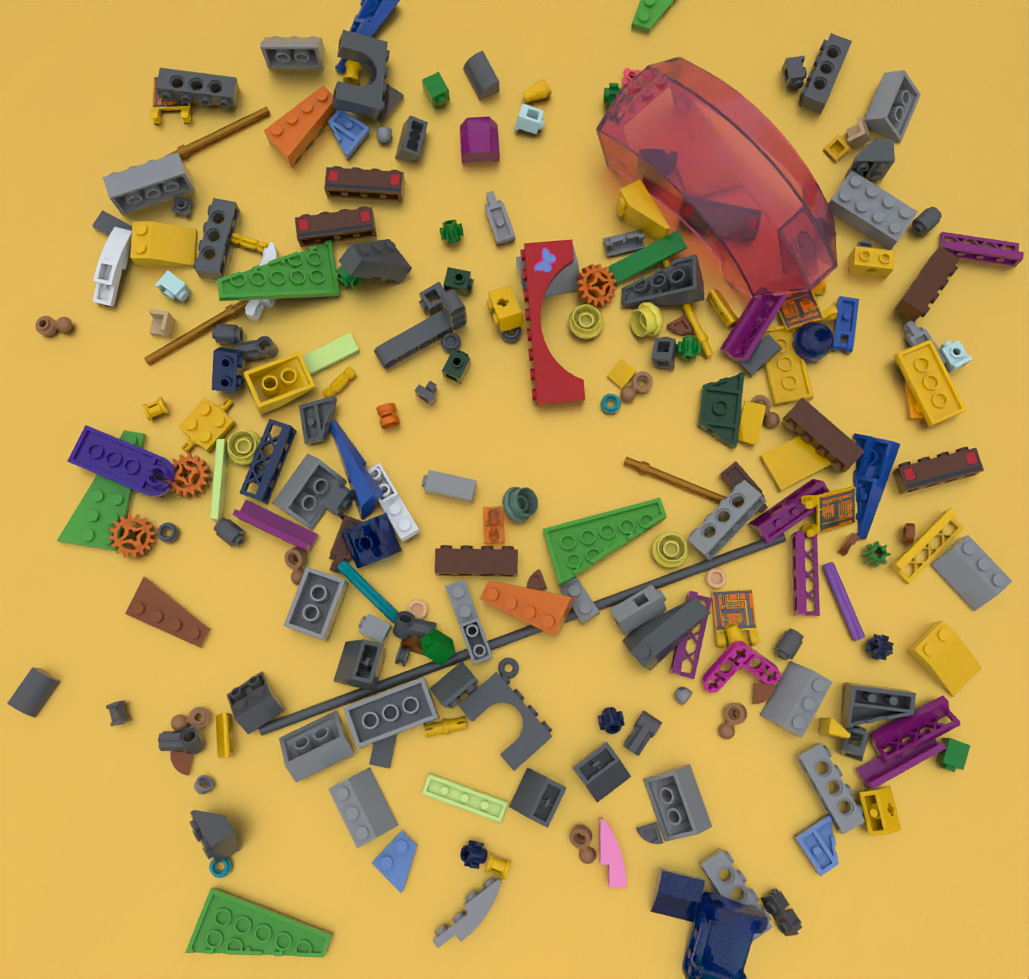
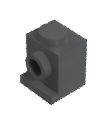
[782,56,807,89]
[419,282,446,315]
[651,337,677,369]
[321,484,354,520]
[841,725,869,762]

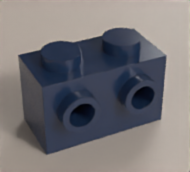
[212,347,245,393]

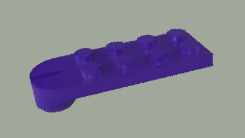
[67,425,176,497]

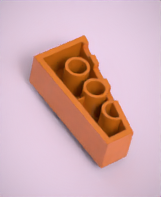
[264,85,338,168]
[480,580,576,636]

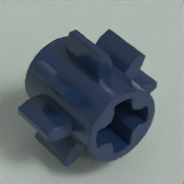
[866,634,894,660]
[598,707,625,734]
[460,840,487,869]

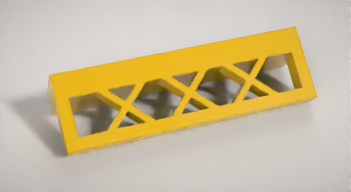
[889,508,964,584]

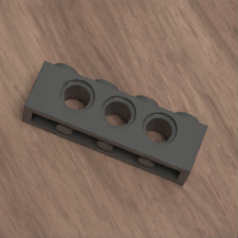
[800,33,852,114]
[156,68,239,108]
[194,198,240,280]

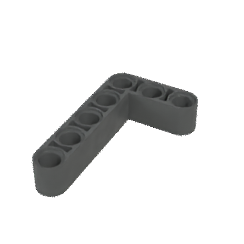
[374,290,467,369]

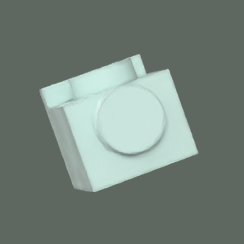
[514,103,545,135]
[155,270,191,302]
[940,340,972,374]

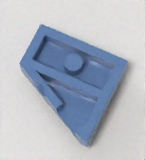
[328,109,370,159]
[794,815,839,876]
[372,830,417,893]

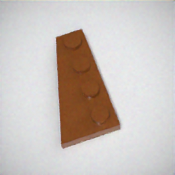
[125,577,210,648]

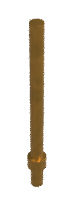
[164,106,270,158]
[144,300,249,365]
[624,457,739,507]

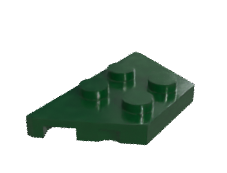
[698,372,745,448]

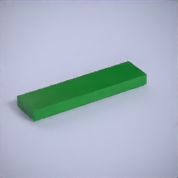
[608,230,687,285]

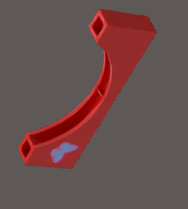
[520,239,585,405]

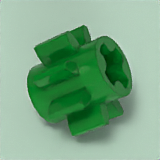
[603,83,623,108]
[439,220,464,244]
[677,336,702,360]
[862,541,891,568]

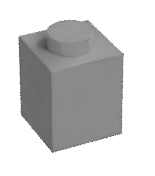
[358,613,393,644]

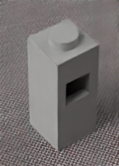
[422,470,477,504]
[609,585,667,635]

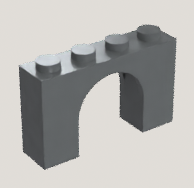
[332,30,390,119]
[458,672,552,771]

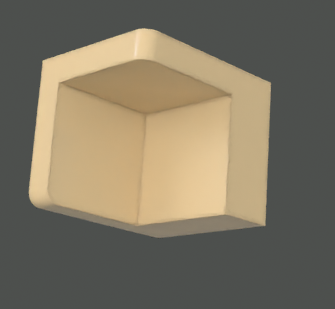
[846,117,872,148]
[149,309,175,338]

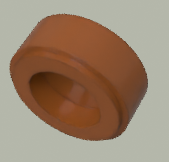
[903,523,915,544]

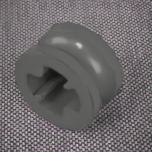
[395,646,411,666]

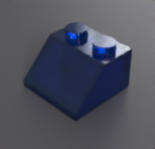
[342,513,402,569]
[650,867,705,922]

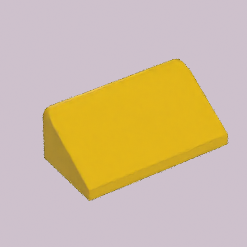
[707,289,738,329]
[738,401,766,445]
[216,713,234,758]
[818,717,851,738]

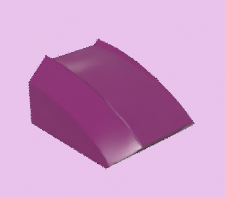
[460,116,500,163]

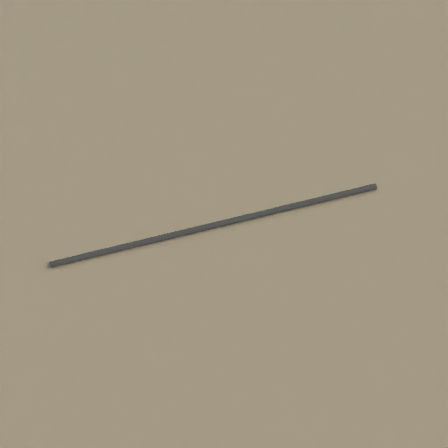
[259,533,786,736]

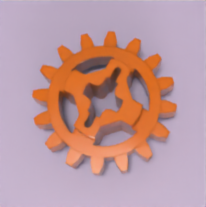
[575,264,617,307]
[165,453,211,498]
[108,513,155,558]

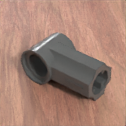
[235,336,278,360]
[393,611,437,639]
[623,710,662,756]
[158,727,205,754]

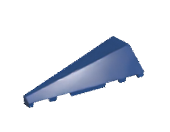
[335,0,400,73]
[330,419,384,520]
[853,433,900,539]

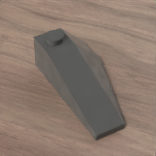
[622,254,704,307]
[622,597,711,671]

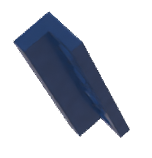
[240,419,297,505]

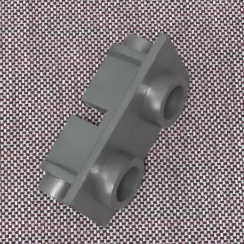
[603,230,645,257]

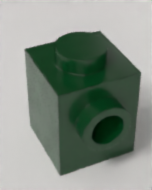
[444,267,474,297]
[442,350,471,384]

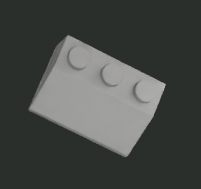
[260,36,325,68]
[864,70,921,142]
[516,245,580,302]
[273,453,346,530]
[931,535,1012,611]
[760,661,832,737]
[279,710,354,782]
[643,764,712,842]
[329,767,398,848]

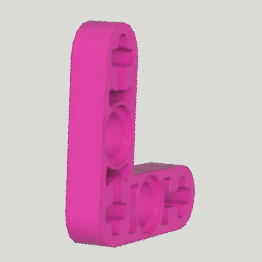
[702,641,781,693]

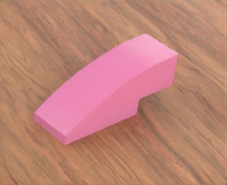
[599,818,627,888]

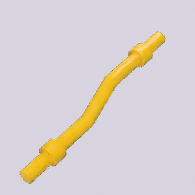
[662,259,713,358]

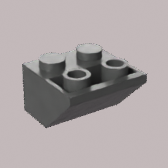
[845,139,895,181]
[334,639,386,691]
[430,662,479,709]
[227,672,284,734]
[572,742,631,802]
[509,768,567,828]
[190,810,239,864]

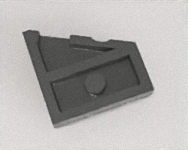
[299,396,337,445]

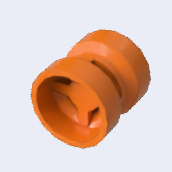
[376,403,400,429]

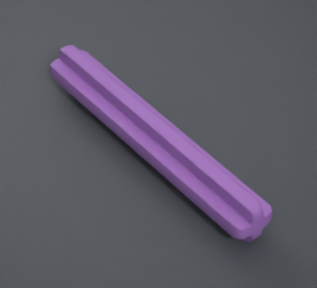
[823,562,865,641]

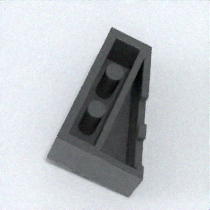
[339,239,412,284]
[841,682,916,728]

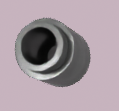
[912,207,942,235]
[212,323,243,345]
[214,518,245,547]
[774,628,804,661]

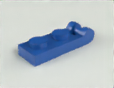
[831,296,859,353]

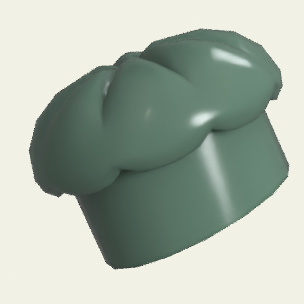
[502,487,538,522]

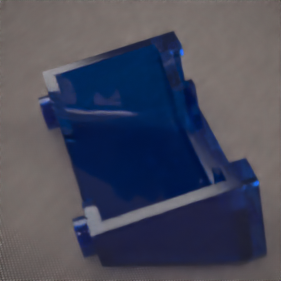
[682,891,768,979]

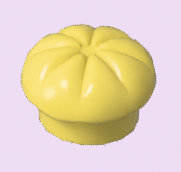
[630,302,664,337]
[568,304,604,339]
[227,430,261,465]
[652,531,689,568]

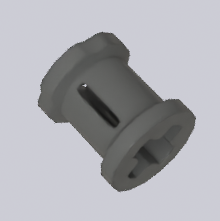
[106,700,130,727]

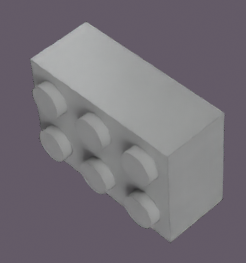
[283,567,349,641]

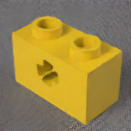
[848,246,895,278]
[486,285,524,332]
[859,786,901,836]

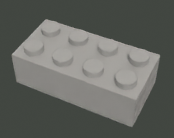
[103,153,195,215]
[825,170,918,250]
[343,677,439,749]

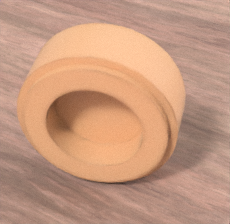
[705,568,727,589]
[407,599,428,620]

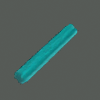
[337,560,399,624]

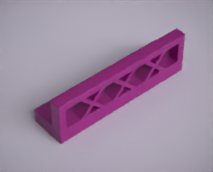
[939,232,1024,267]
[720,286,787,361]
[748,479,830,543]
[232,500,319,553]
[791,531,820,616]
[669,591,712,679]
[870,696,961,764]
[855,729,946,789]

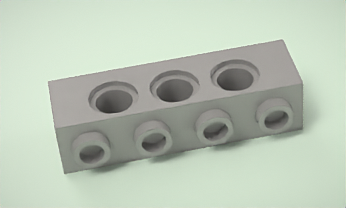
[687,480,766,561]
[795,743,866,834]
[698,848,773,942]

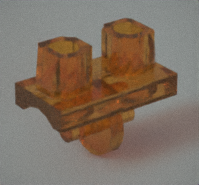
[483,506,505,544]

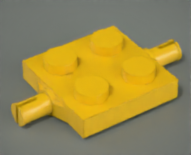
[178,397,235,453]

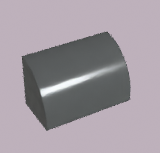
[463,51,499,100]
[395,115,428,161]
[7,667,61,717]

